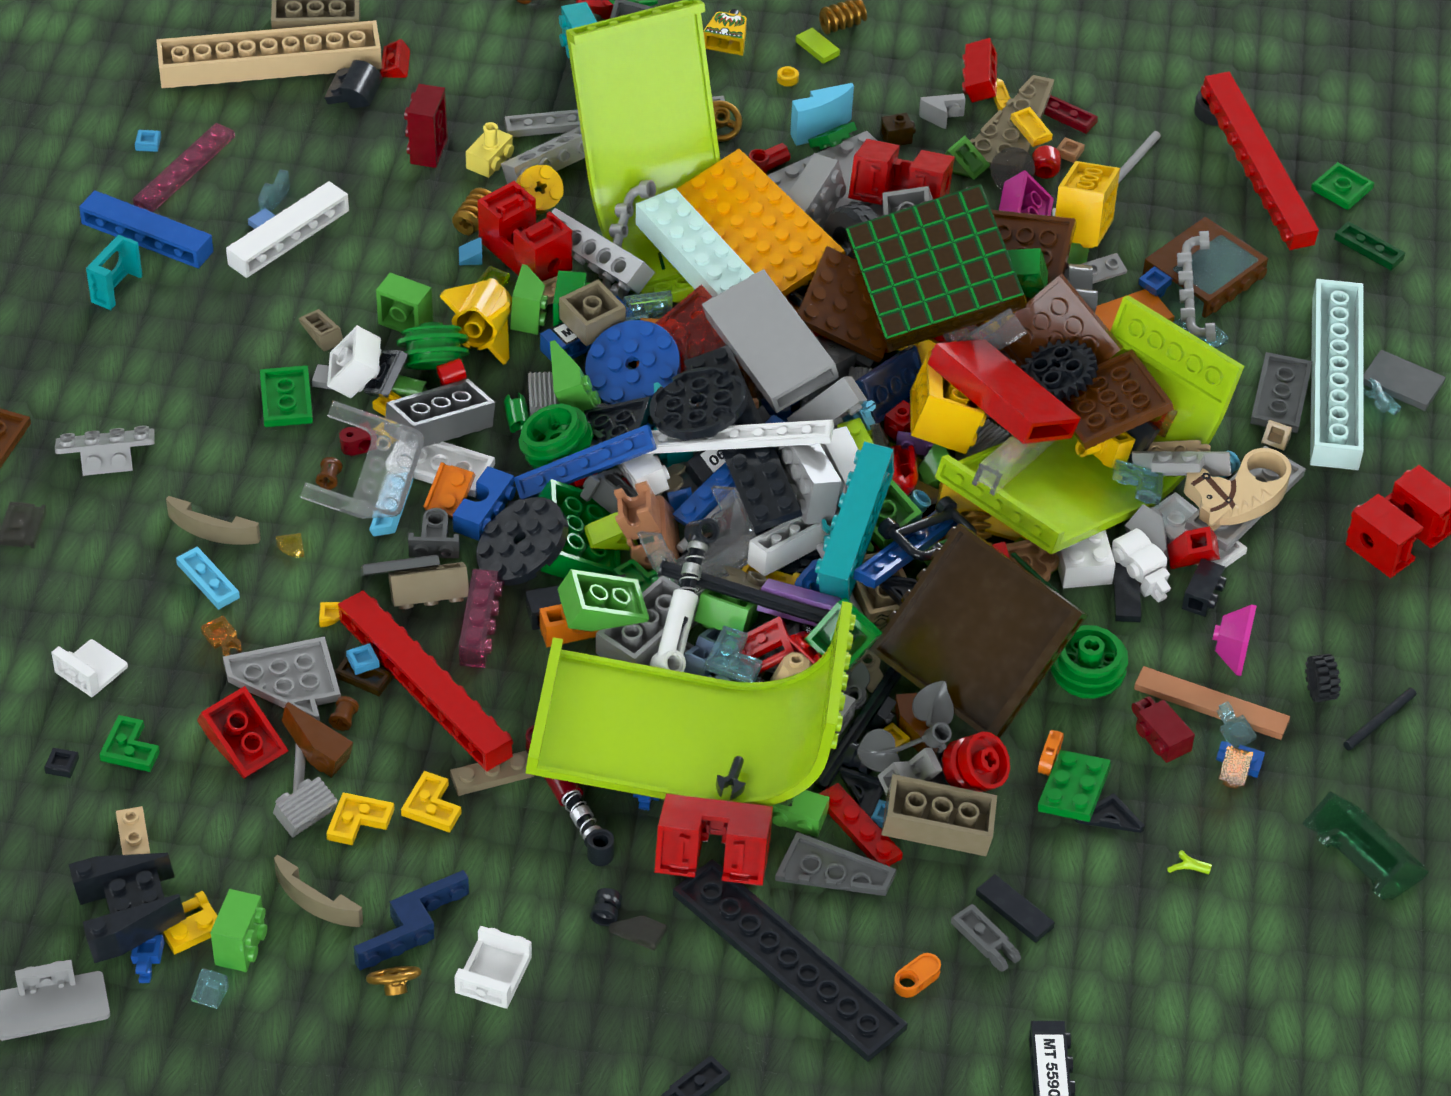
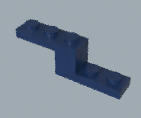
[353,870,469,970]

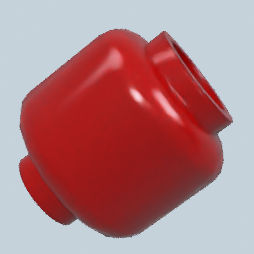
[1031,145,1061,179]

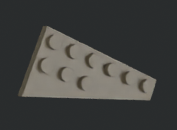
[970,75,1054,175]

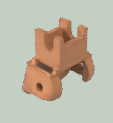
[614,481,680,569]

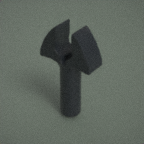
[716,756,746,800]

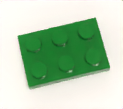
[260,365,313,427]
[1038,750,1111,822]

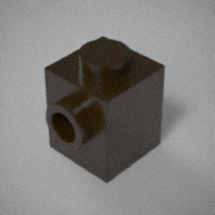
[880,112,916,146]

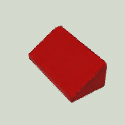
[380,39,410,78]

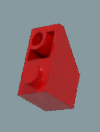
[1167,526,1220,569]

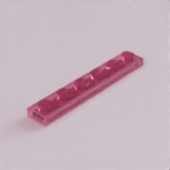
[133,123,235,212]

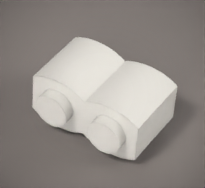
[1111,528,1167,583]

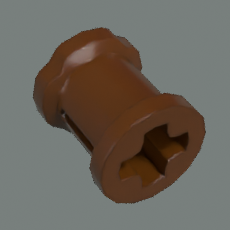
[316,457,343,490]
[329,696,359,731]

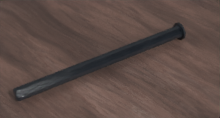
[658,558,829,624]
[814,666,902,791]

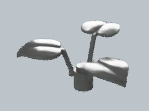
[857,681,954,786]

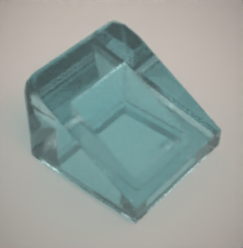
[191,968,229,1009]

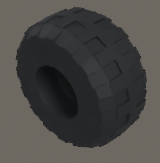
[823,203,878,259]

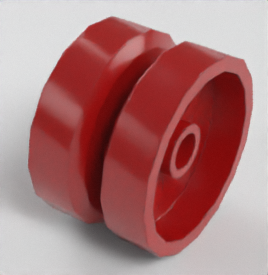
[942,731,1010,792]

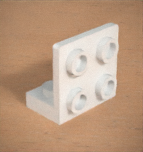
[51,639,128,697]

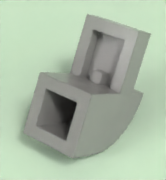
[877,748,942,796]

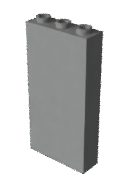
[702,269,839,413]

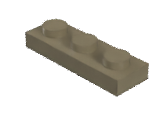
[450,751,534,796]

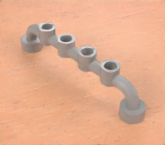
[598,180,656,302]
[1177,231,1216,342]

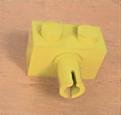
[466,122,514,178]

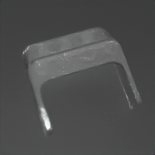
[300,401,424,519]

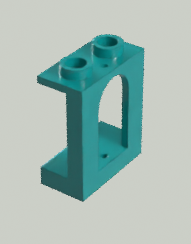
[86,234,143,310]

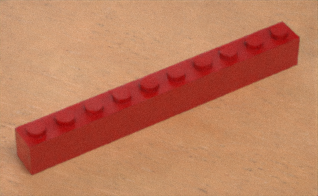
[1201,71,1319,250]
[338,590,513,772]

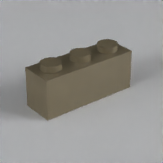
[388,562,470,609]

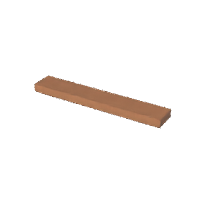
[1134,666,1290,740]

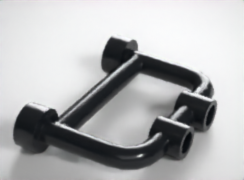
[878,496,977,561]

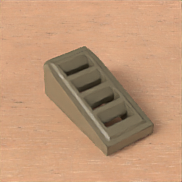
[299,309,343,351]

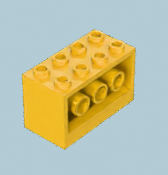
[1055,161,1120,248]
[910,351,987,454]

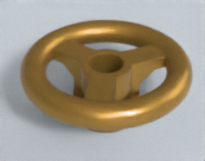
[713,100,742,142]
[366,966,422,996]

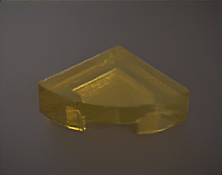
[276,533,304,557]

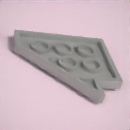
[223,637,341,721]

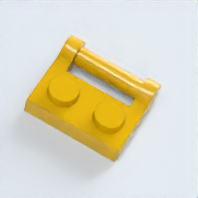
[161,891,217,955]

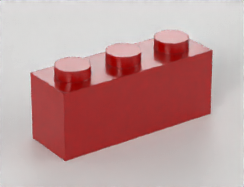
[962,38,997,103]

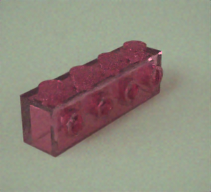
[459,569,503,668]

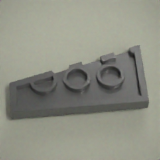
[775,832,896,896]

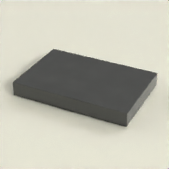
[1363,350,1446,411]
[360,555,440,576]

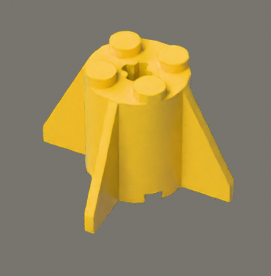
[440,278,512,365]

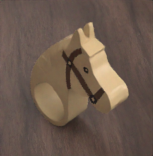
[1184,448,1291,531]

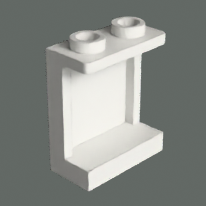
[454,926,532,1009]

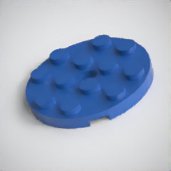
[585,320,681,405]

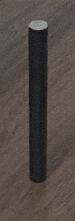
[1343,687,1417,751]

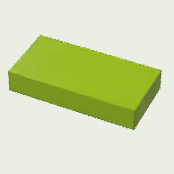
[795,28,840,64]

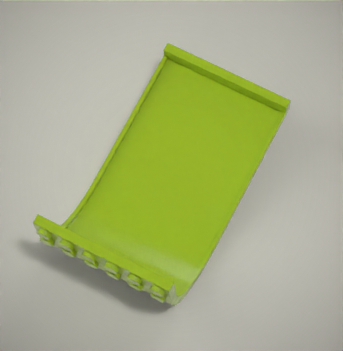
[566,0,721,309]
[935,295,1244,555]
[525,601,856,806]

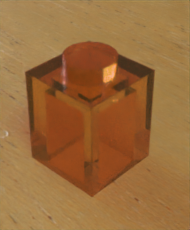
[1219,746,1253,789]

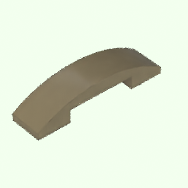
[166,496,261,545]
[274,854,363,927]

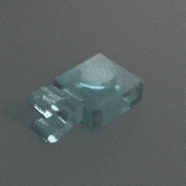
[1363,378,1402,415]
[1217,701,1257,750]

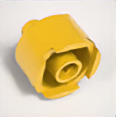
[516,165,563,214]

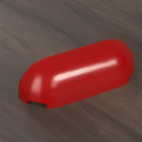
[890,445,918,496]

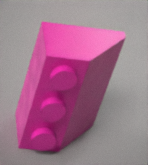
[999,170,1054,216]

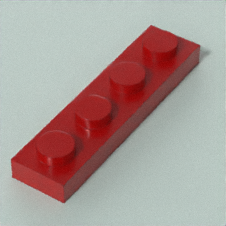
[819,783,903,866]

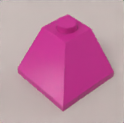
[1212,605,1257,676]

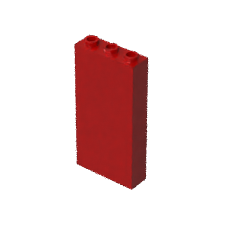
[927,339,1081,444]

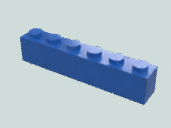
[79,190,213,269]

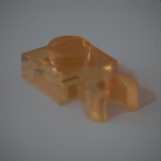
[201,616,242,656]

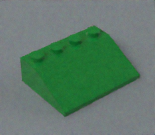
[538,479,621,578]

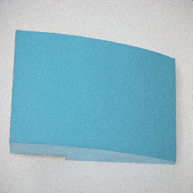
[790,83,854,146]

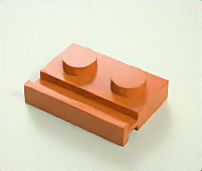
[423,462,476,518]

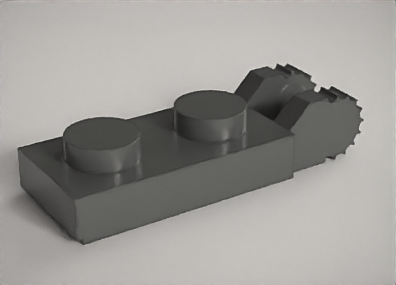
[951,904,1021,972]

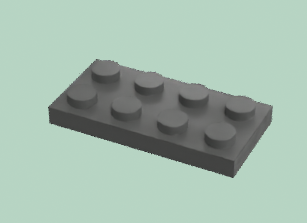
[1250,352,1313,433]

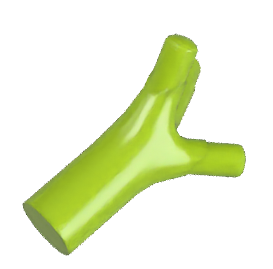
[1167,850,1212,875]

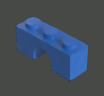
[453,466,516,541]

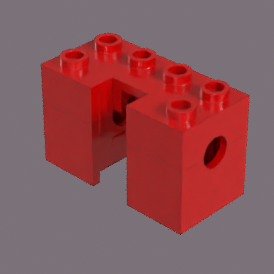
[848,139,955,205]
[478,181,572,282]
[1346,465,1451,578]
[654,794,773,886]

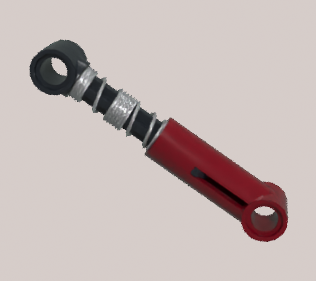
[525,725,614,866]

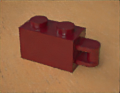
[1131,696,1195,763]

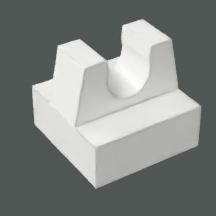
[1140,567,1171,603]

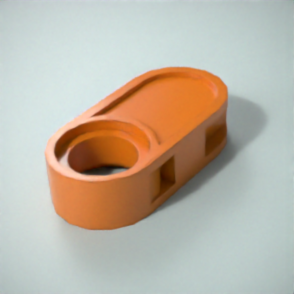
[1038,730,1064,776]
[894,953,941,998]

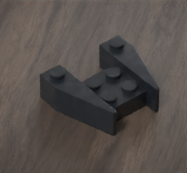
[69,853,186,963]

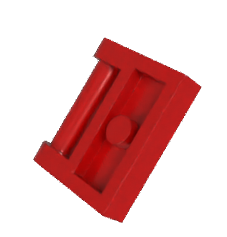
[734,616,797,680]

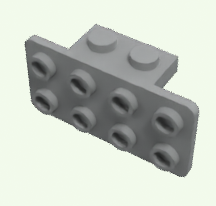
[55,426,155,476]
[0,960,110,1041]

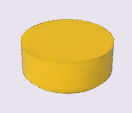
[777,66,799,86]

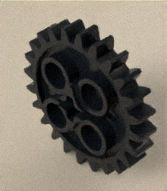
[1021,339,1099,401]

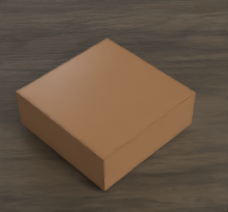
[1056,137,1085,163]

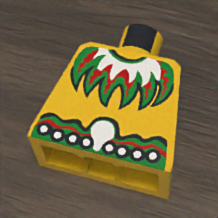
[703,9,747,56]

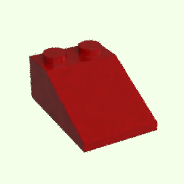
[197,686,289,779]

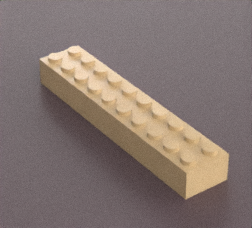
[156,20,382,88]

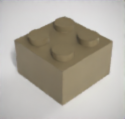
[559,279,626,346]

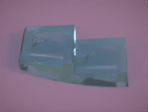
[258,169,290,212]

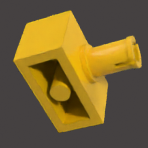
[1075,432,1135,468]

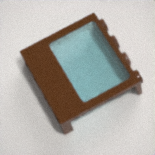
[1142,217,1268,318]

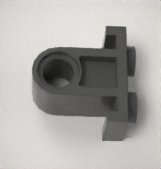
[580,468,638,514]
[408,508,460,558]

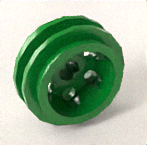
[396,322,470,370]
[519,403,593,468]
[1050,625,1128,699]

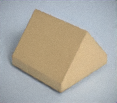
[1261,420,1292,450]

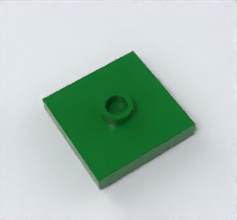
[1311,162,1375,210]

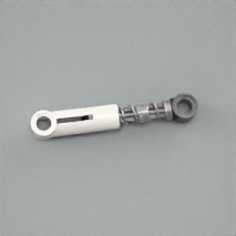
[650,518,720,672]

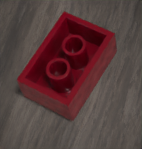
[404,84,448,168]

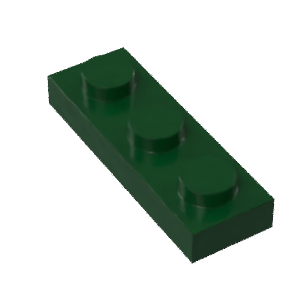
[1334,221,1405,271]

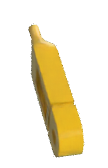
[993,78,1010,111]

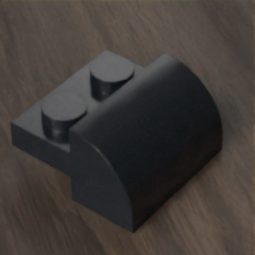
[324,60,383,109]

